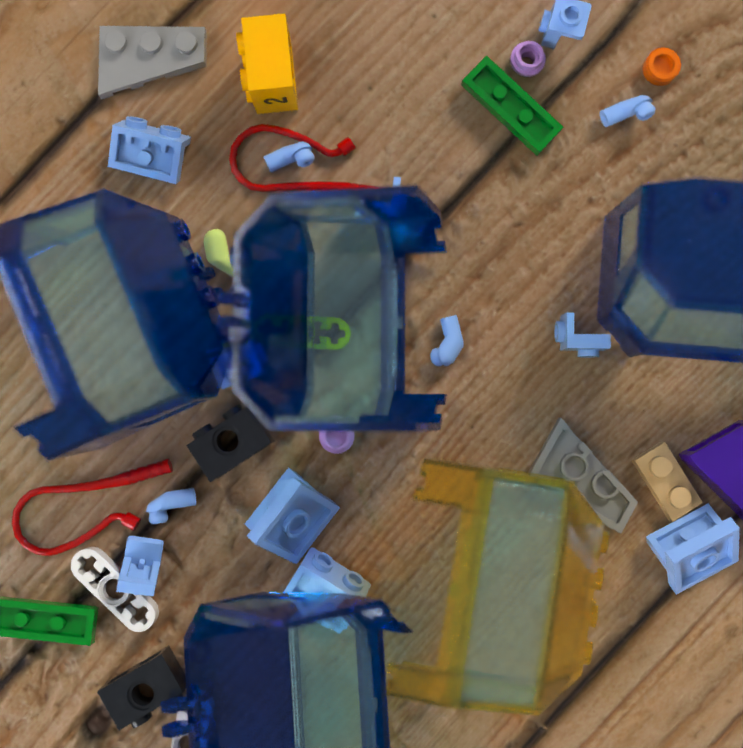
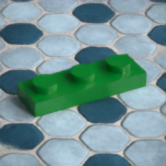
[461,55,564,156]
[0,596,99,646]

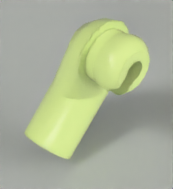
[203,229,244,279]

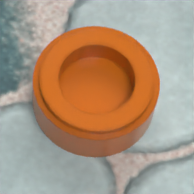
[643,47,681,86]

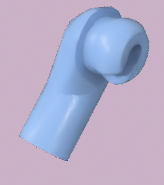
[599,95,656,127]
[263,141,315,173]
[430,315,464,367]
[146,488,196,524]

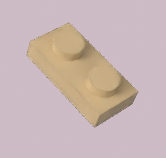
[631,442,703,522]

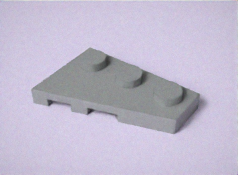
[98,26,207,99]
[524,418,638,533]

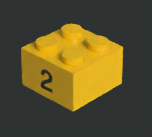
[236,13,298,114]

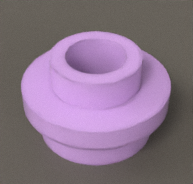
[510,41,546,77]

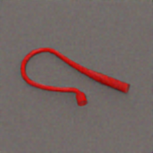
[229,124,392,197]
[12,459,173,556]

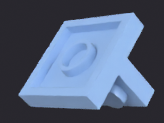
[245,467,340,564]
[646,503,740,595]

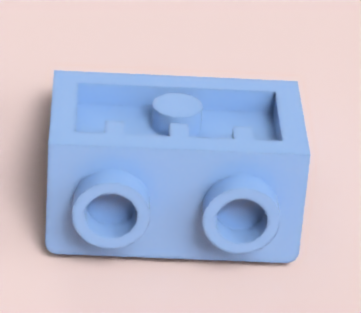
[108,116,191,184]
[282,547,371,633]

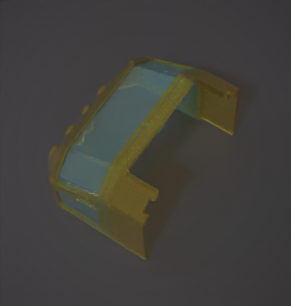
[386,457,609,716]

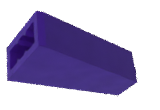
[678,420,743,520]

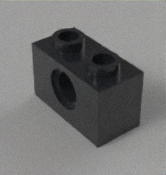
[186,404,275,482]
[97,646,190,730]

